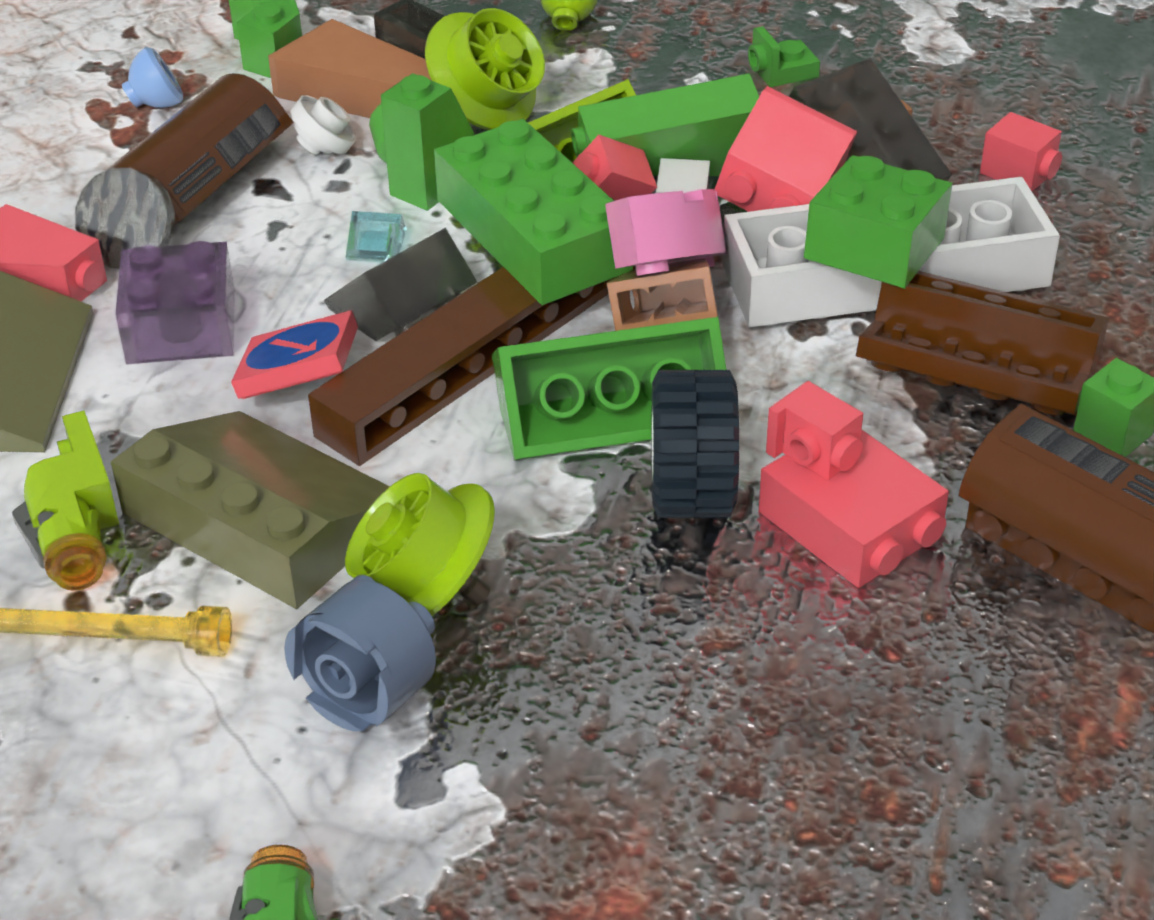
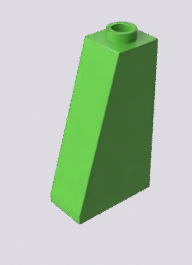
[571,73,759,176]

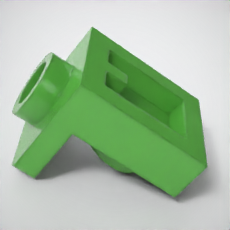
[748,26,820,87]

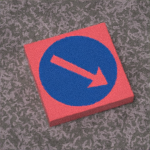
[231,310,358,399]

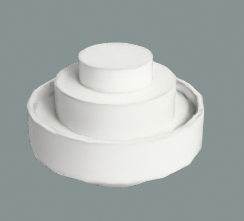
[290,95,357,155]

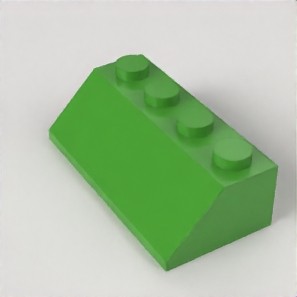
[492,317,727,460]

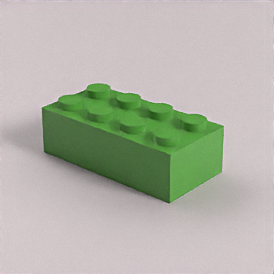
[434,119,633,305]

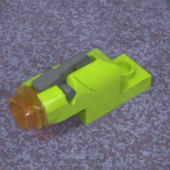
[12,410,119,591]

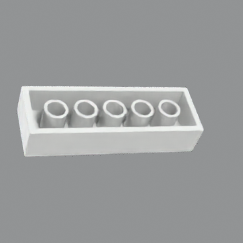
[722,177,1060,327]

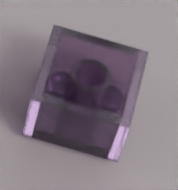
[115,241,235,365]

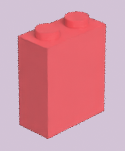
[758,430,949,589]

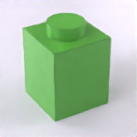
[1074,358,1154,457]

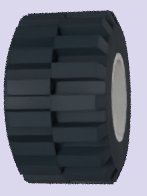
[651,370,739,518]

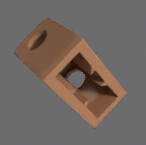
[607,258,719,331]

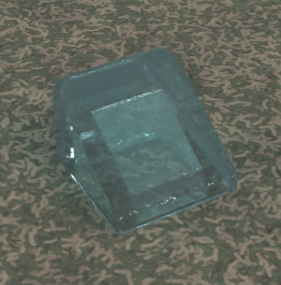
[345,211,406,263]

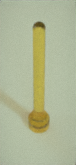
[0,605,232,657]

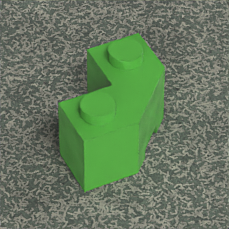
[229,0,302,78]

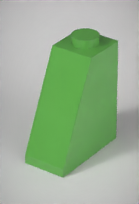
[381,73,475,211]

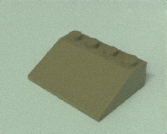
[0,271,94,452]
[111,411,390,609]

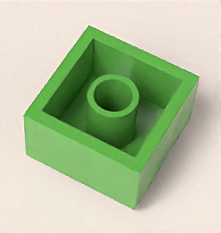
[804,155,953,289]

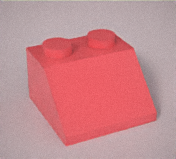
[715,86,858,212]

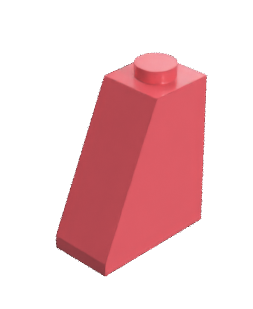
[0,204,107,301]

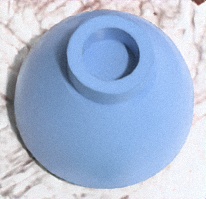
[122,47,184,108]

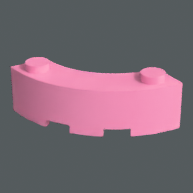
[605,189,727,276]

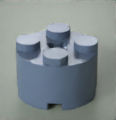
[284,575,436,731]

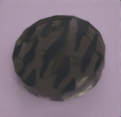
[75,168,175,269]

